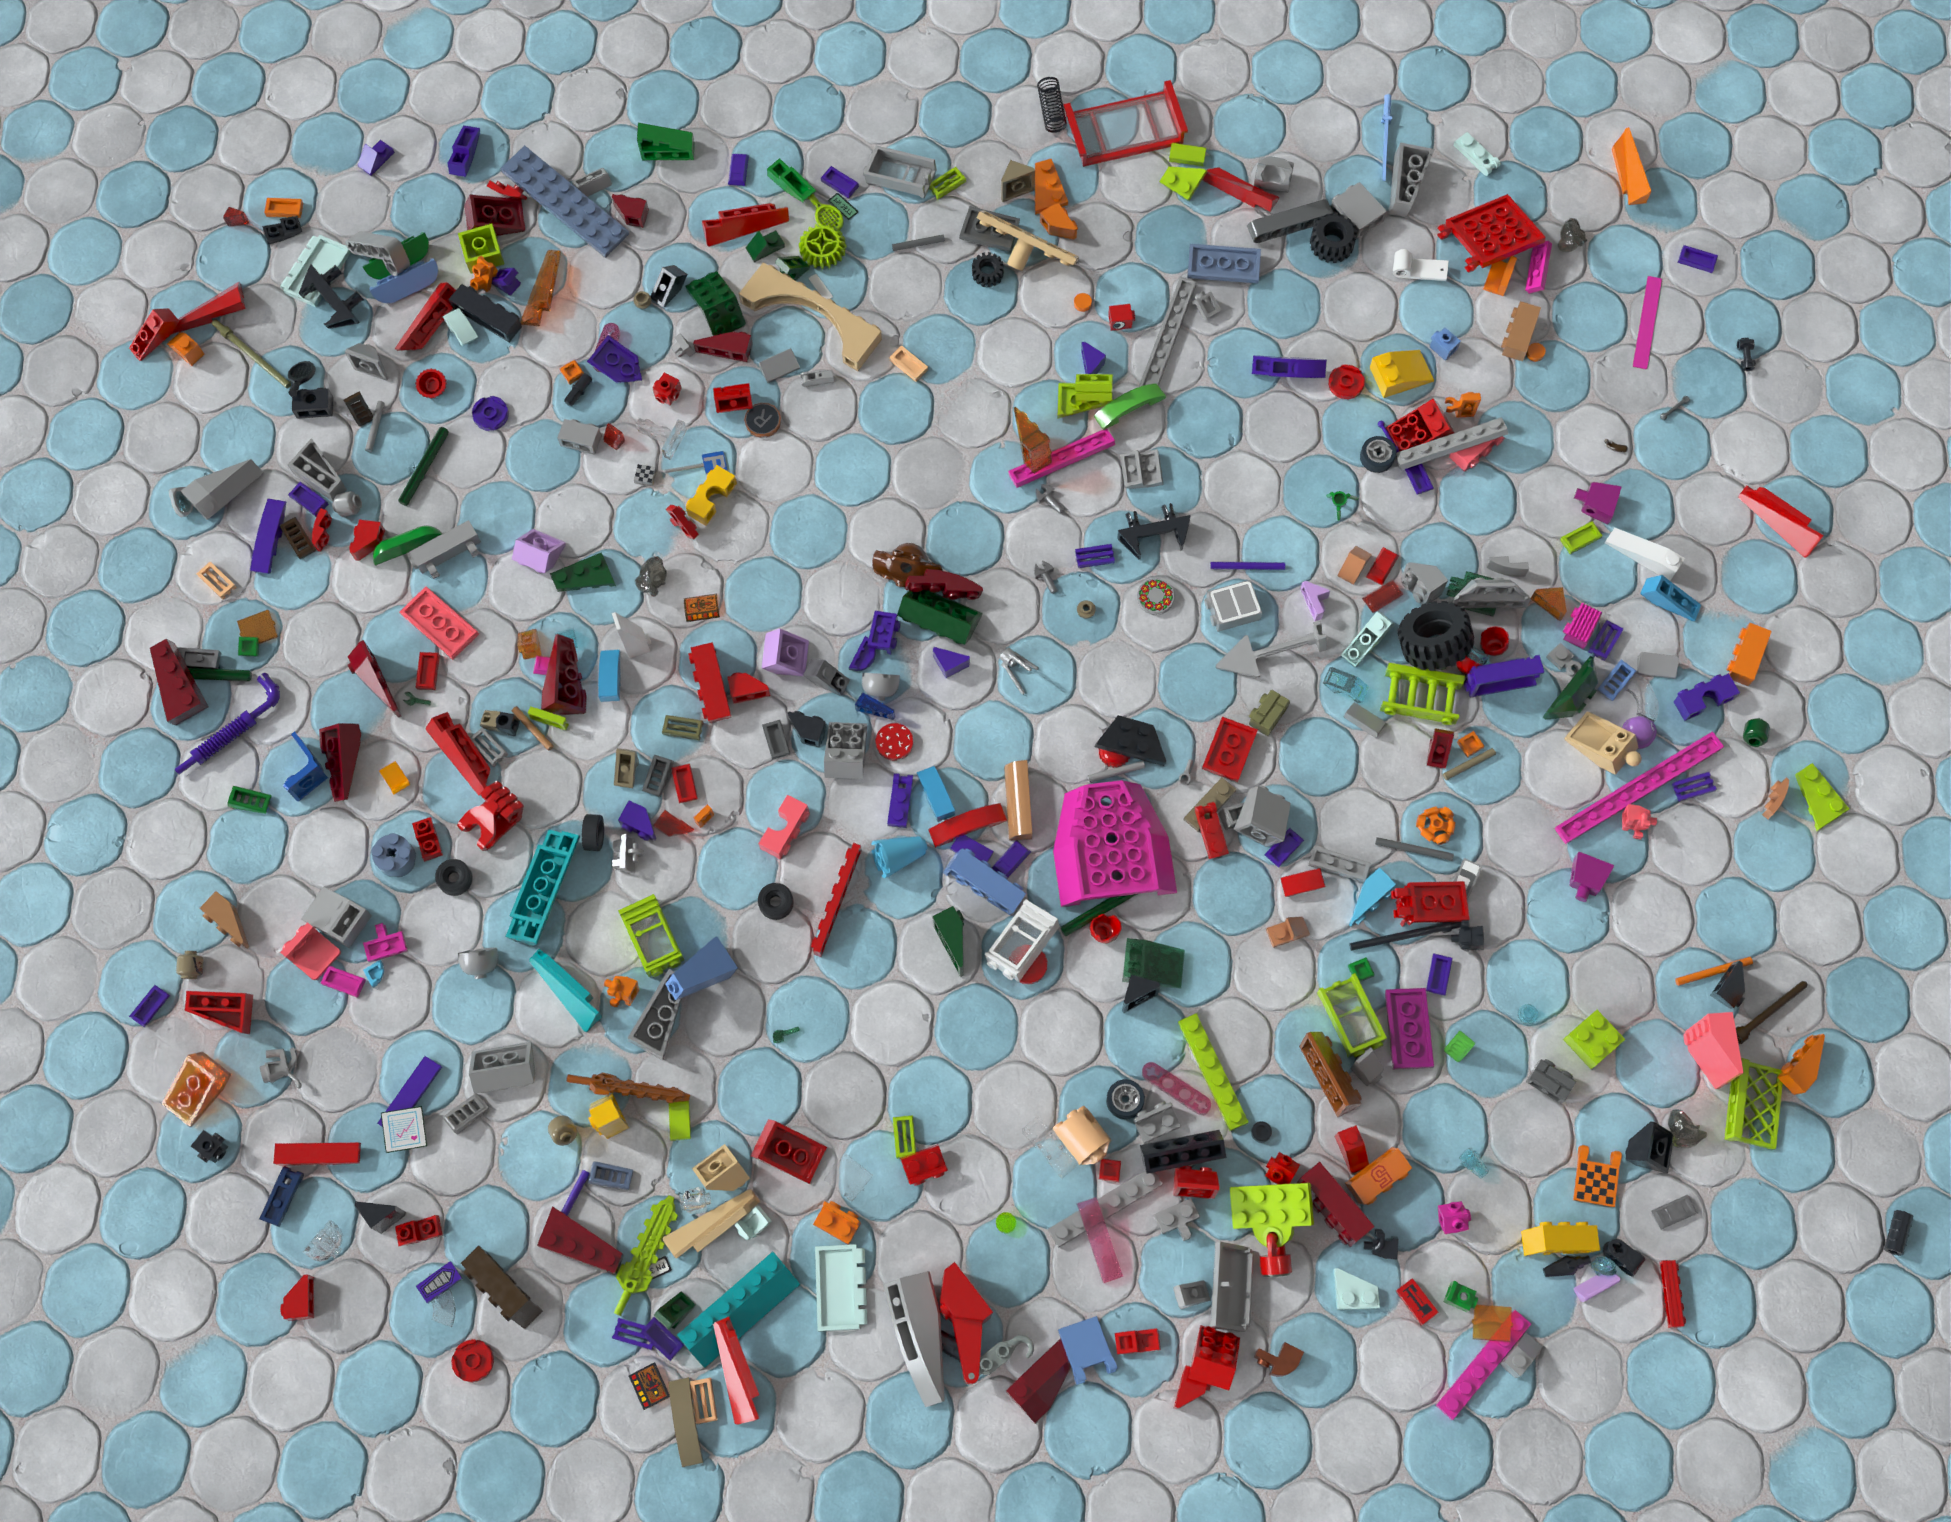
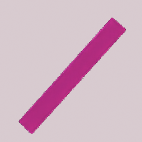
[1633,276,1662,369]

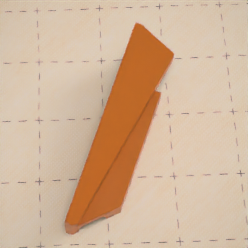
[1612,127,1651,205]

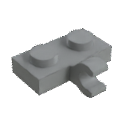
[1154,1198,1200,1241]

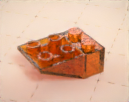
[1014,407,1052,474]

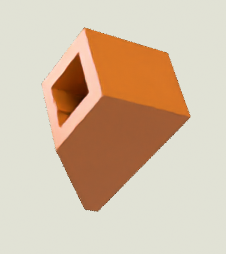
[1040,203,1078,240]

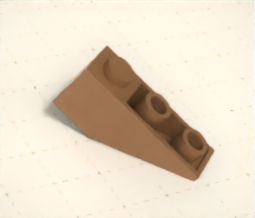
[199,891,249,949]

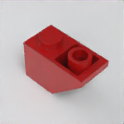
[349,519,385,561]

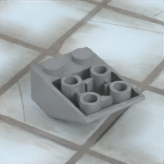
[824,722,867,779]
[301,887,372,948]

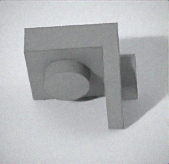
[1191,291,1221,320]

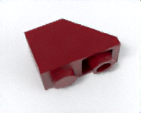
[612,194,649,228]

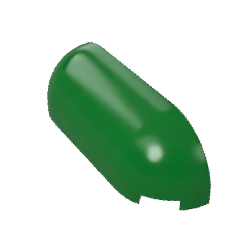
[362,232,429,280]
[373,525,442,566]

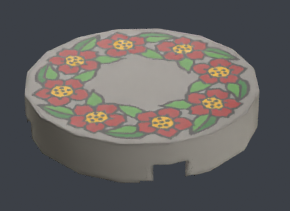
[1137,578,1174,615]

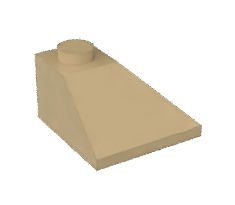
[692,1144,750,1191]

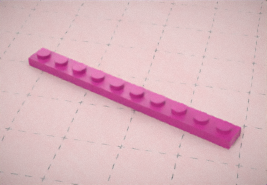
[1554,731,1724,844]

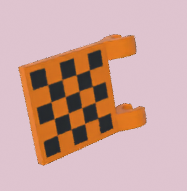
[1573,1145,1622,1207]

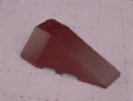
[1006,1338,1071,1424]

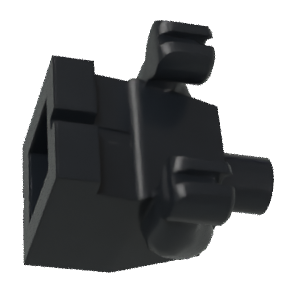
[1451,920,1484,952]
[1363,1229,1398,1260]

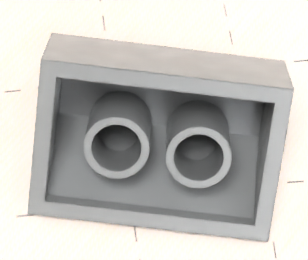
[469,1042,535,1094]

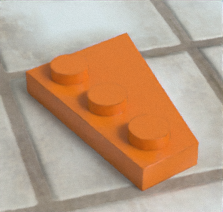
[1035,158,1068,215]

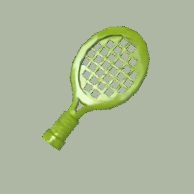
[808,194,844,231]

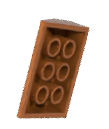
[1299,1032,1362,1118]

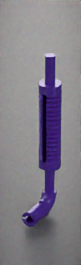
[174,673,280,775]

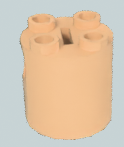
[1053,1106,1112,1165]

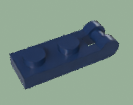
[259,1166,304,1227]

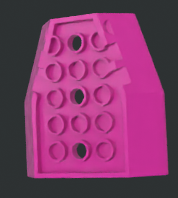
[1053,780,1177,907]

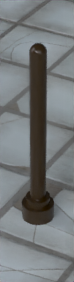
[1736,981,1808,1044]

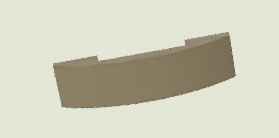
[668,1377,703,1467]

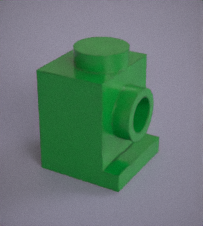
[1443,1281,1478,1312]

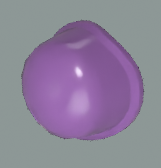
[1622,716,1657,749]

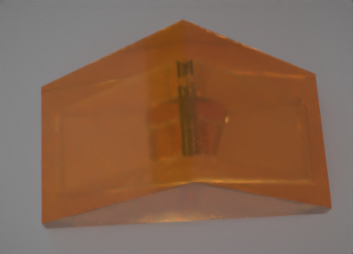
[1530,587,1567,621]

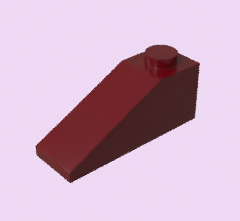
[693,332,753,362]

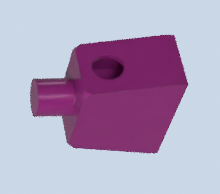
[1574,482,1622,525]
[1569,852,1614,902]

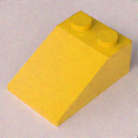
[1370,350,1434,398]

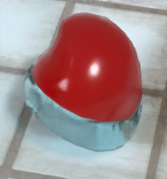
[1456,646,1491,675]

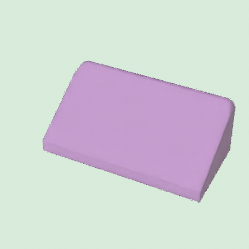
[1574,1269,1621,1302]

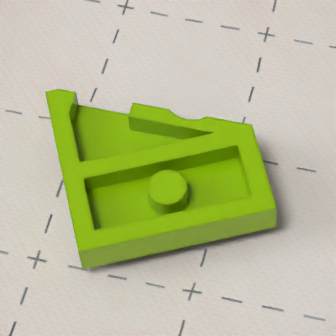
[1159,166,1207,200]

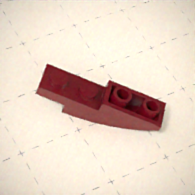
[905,569,983,600]

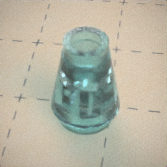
[1459,1148,1489,1179]

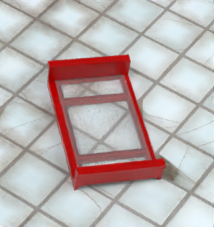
[1063,80,1188,167]

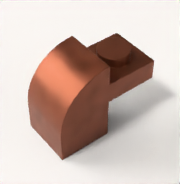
[1254,1342,1304,1377]

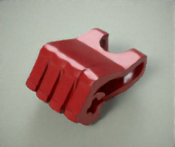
[457,781,524,851]

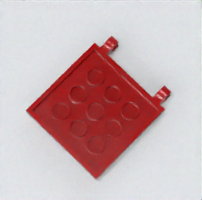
[1437,194,1546,273]

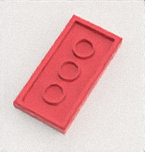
[399,587,479,660]

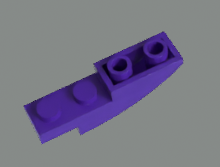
[1252,355,1327,378]

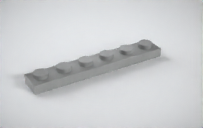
[1396,417,1508,470]
[1048,1171,1163,1248]

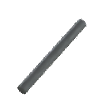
[1375,837,1454,861]

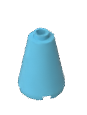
[871,836,928,878]

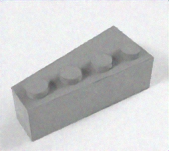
[1389,143,1435,217]

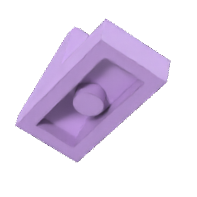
[1300,581,1330,621]

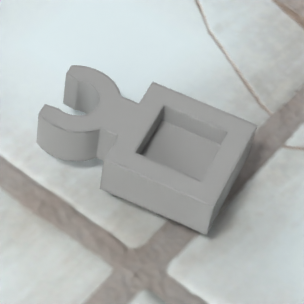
[1546,643,1582,677]

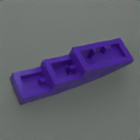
[250,498,287,574]

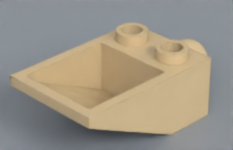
[1564,711,1642,775]

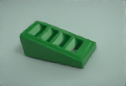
[227,785,272,814]

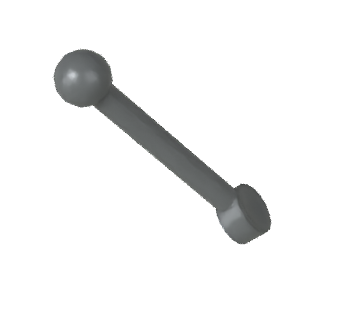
[1660,396,1690,420]

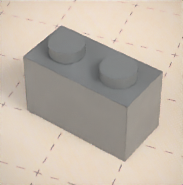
[557,419,602,455]

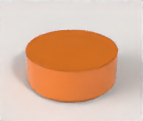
[1074,293,1092,312]
[1526,343,1546,362]

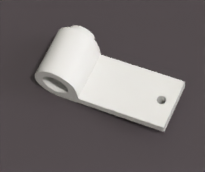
[1393,249,1449,281]

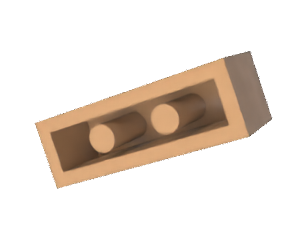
[1501,301,1541,361]

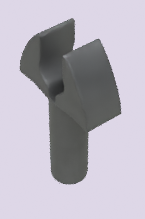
[1036,484,1064,513]
[1034,560,1058,594]

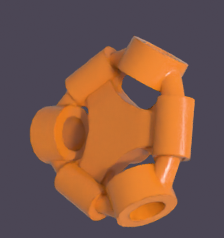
[1416,806,1456,845]

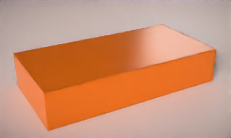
[264,198,303,218]

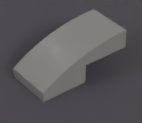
[1486,556,1529,577]

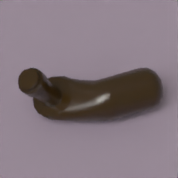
[1604,439,1628,452]

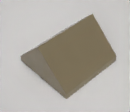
[1001,160,1035,202]

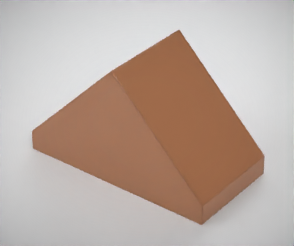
[1338,546,1372,585]

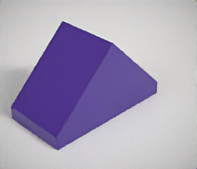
[1081,342,1106,374]
[933,647,970,678]

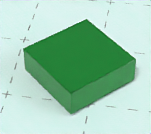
[238,637,259,657]
[1348,957,1375,982]

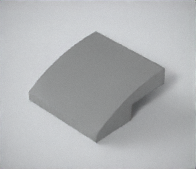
[1120,449,1164,489]

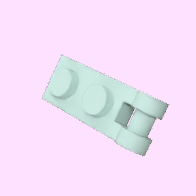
[1453,132,1501,176]

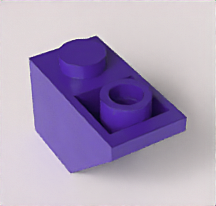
[618,800,656,841]

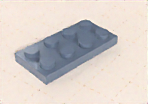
[1187,244,1261,284]

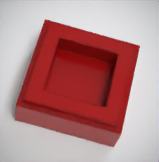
[1099,1159,1121,1182]

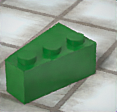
[637,122,695,161]

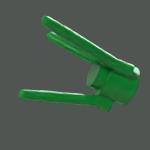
[1326,491,1359,520]

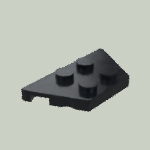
[1094,715,1166,766]

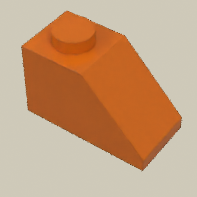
[167,332,205,366]

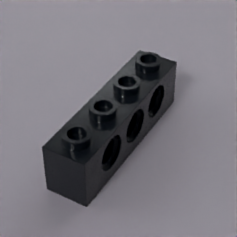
[1140,1130,1227,1174]

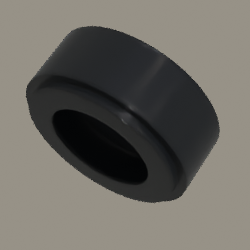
[1251,1121,1272,1143]

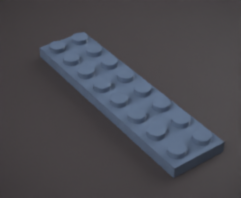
[500,145,629,258]

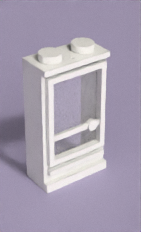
[984,899,1060,982]

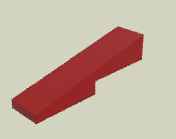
[273,1142,361,1166]

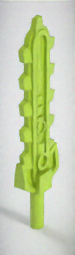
[614,1195,678,1316]

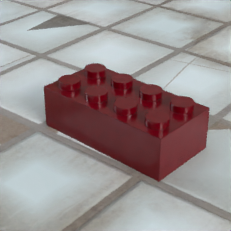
[1297,1162,1375,1247]

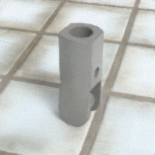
[800,370,834,387]

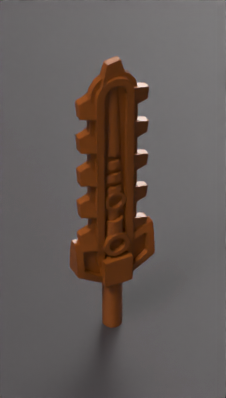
[566,1072,690,1103]

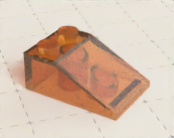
[161,1052,232,1127]

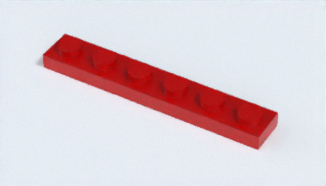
[811,843,862,957]

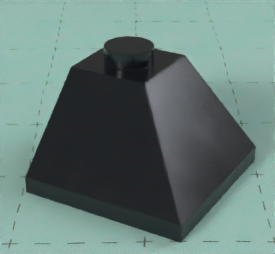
[1710,961,1745,1009]
[1625,1121,1675,1173]

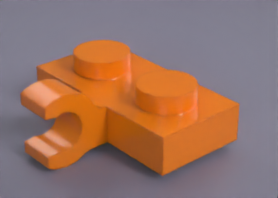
[1445,392,1481,418]

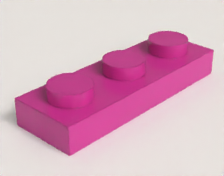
[1525,240,1552,294]

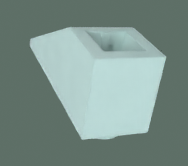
[1341,611,1395,667]

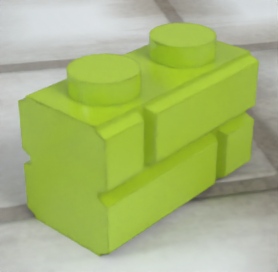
[1075,374,1113,403]

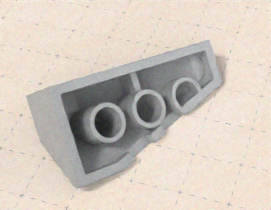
[181,459,263,520]

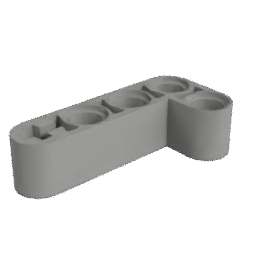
[346,231,410,276]

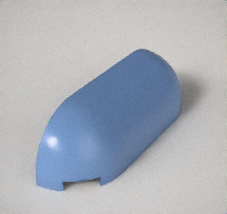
[369,259,438,303]

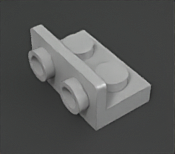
[1134,1101,1181,1144]

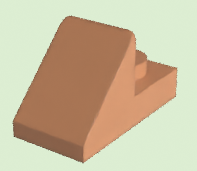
[1266,916,1310,948]

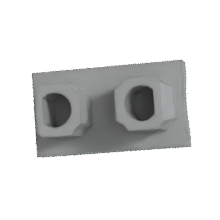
[612,834,644,873]

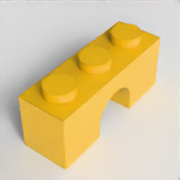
[686,465,737,526]

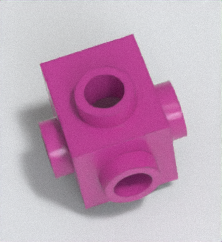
[1438,1201,1471,1234]

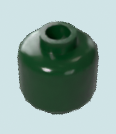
[1743,718,1770,747]

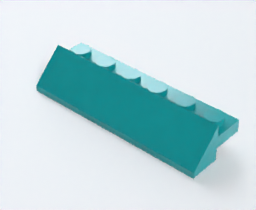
[505,830,580,946]
[677,1251,801,1368]

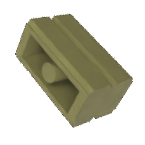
[1249,690,1290,736]

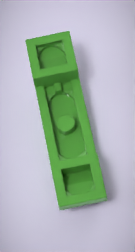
[1094,384,1166,430]

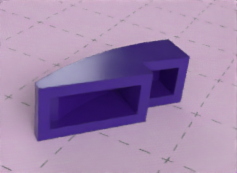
[447,125,480,177]

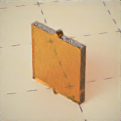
[237,610,278,644]
[1471,1305,1513,1342]

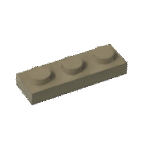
[1183,777,1236,832]

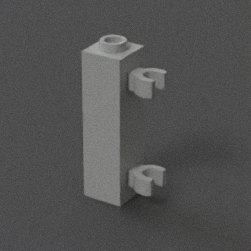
[409,520,481,579]

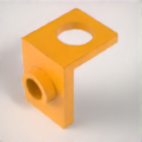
[379,761,410,795]

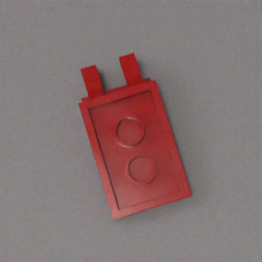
[1391,881,1470,923]

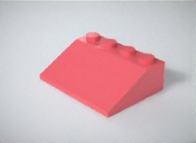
[1684,1012,1744,1089]

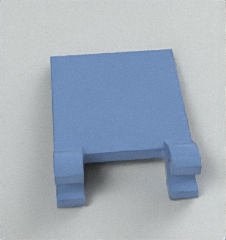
[1058,1316,1118,1385]

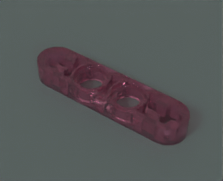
[1142,1062,1211,1115]

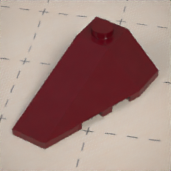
[541,634,587,715]
[347,640,402,718]
[319,723,361,802]

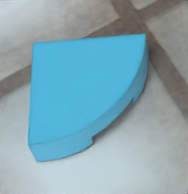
[363,960,384,988]

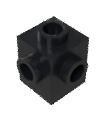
[190,1130,229,1163]

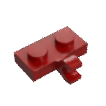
[665,505,699,539]

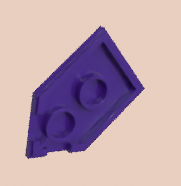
[587,335,642,383]

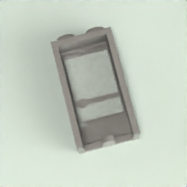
[863,145,937,198]

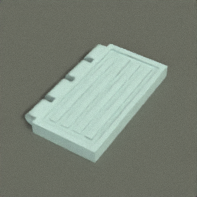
[280,235,351,307]
[815,1244,867,1332]

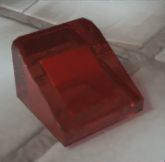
[223,207,249,227]
[603,423,625,450]

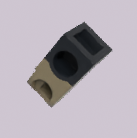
[480,710,520,737]

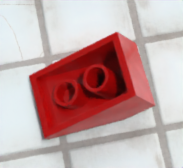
[751,1119,827,1184]
[1173,1166,1219,1199]

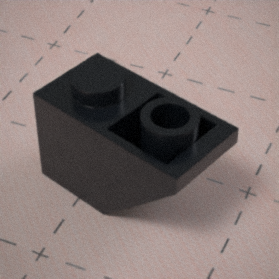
[788,711,826,748]

